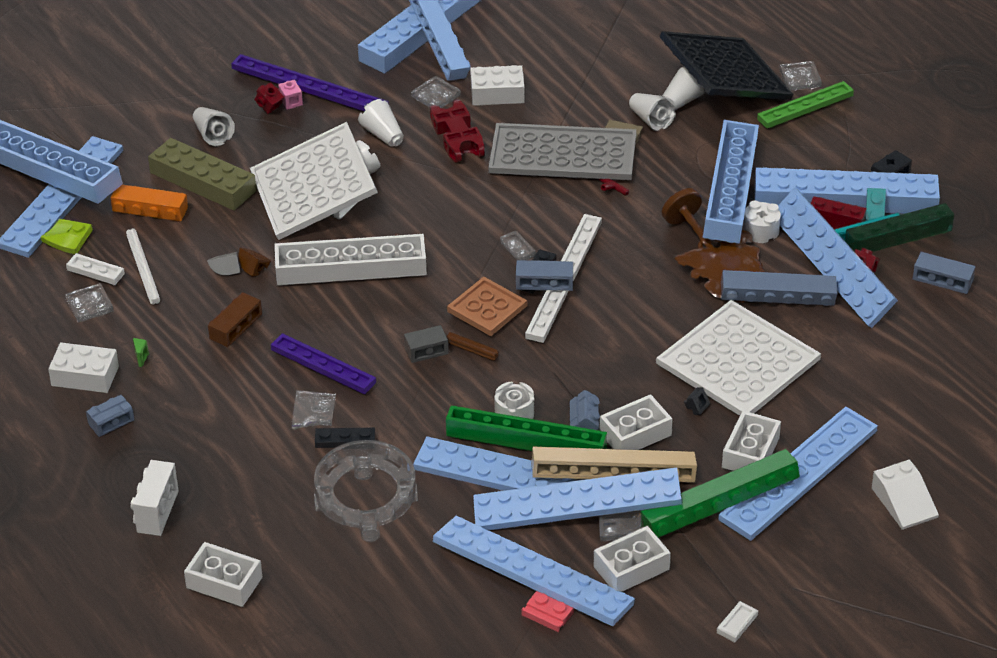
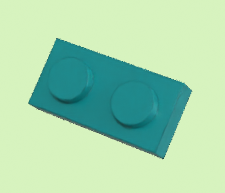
[865,188,886,221]

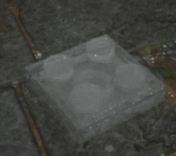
[779,61,822,91]
[412,76,461,108]
[65,283,114,323]

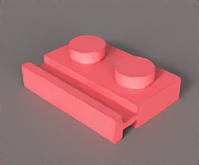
[522,591,574,632]

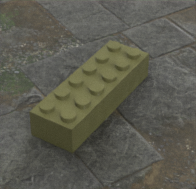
[148,138,257,211]

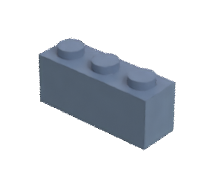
[913,252,975,294]
[516,260,573,291]

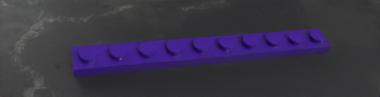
[231,54,388,111]

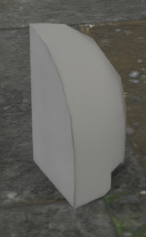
[207,252,240,275]

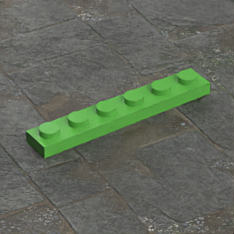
[757,81,854,129]

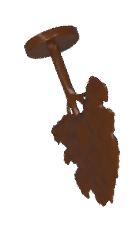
[662,188,765,303]

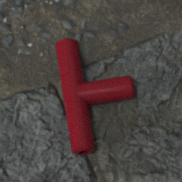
[599,179,629,196]

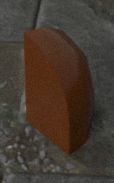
[238,247,271,276]

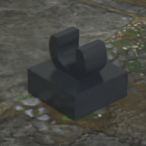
[683,387,711,415]

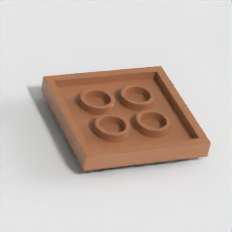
[447,277,527,336]

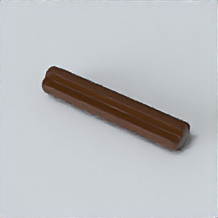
[446,332,499,361]

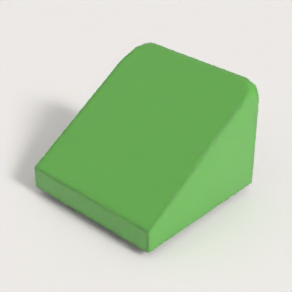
[133,338,149,367]

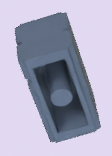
[570,390,600,430]
[86,395,134,437]

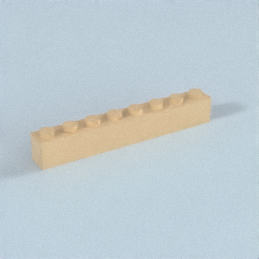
[531,447,697,482]

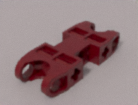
[430,99,485,163]

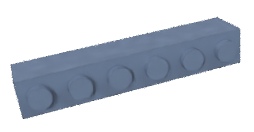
[721,270,837,306]

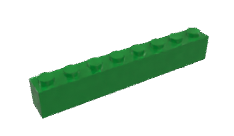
[446,405,607,451]
[640,449,800,538]

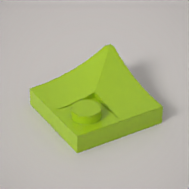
[40,219,93,254]

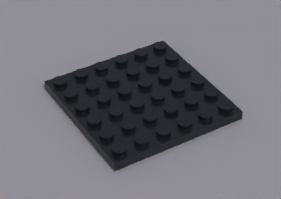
[659,31,794,100]

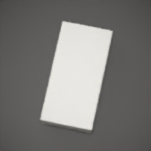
[717,601,758,642]

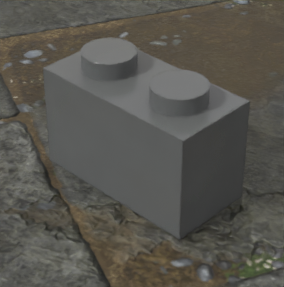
[404,325,448,363]

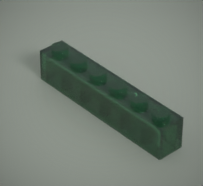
[845,203,954,252]

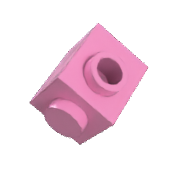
[278,80,303,109]

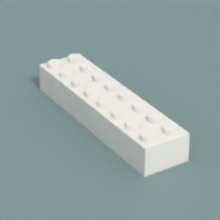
[275,234,427,285]

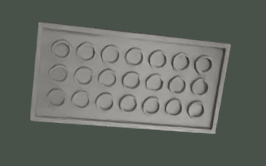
[489,123,637,180]

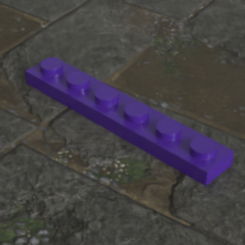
[271,333,376,394]

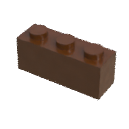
[208,292,262,347]

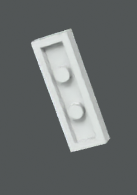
[66,253,125,285]

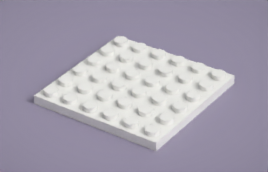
[250,122,378,240]
[656,300,821,416]

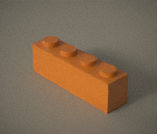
[110,185,188,221]

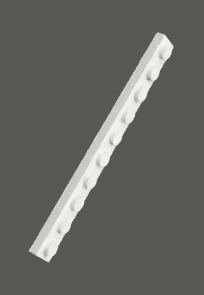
[525,214,602,343]

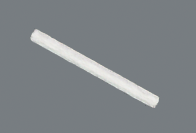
[126,228,160,305]

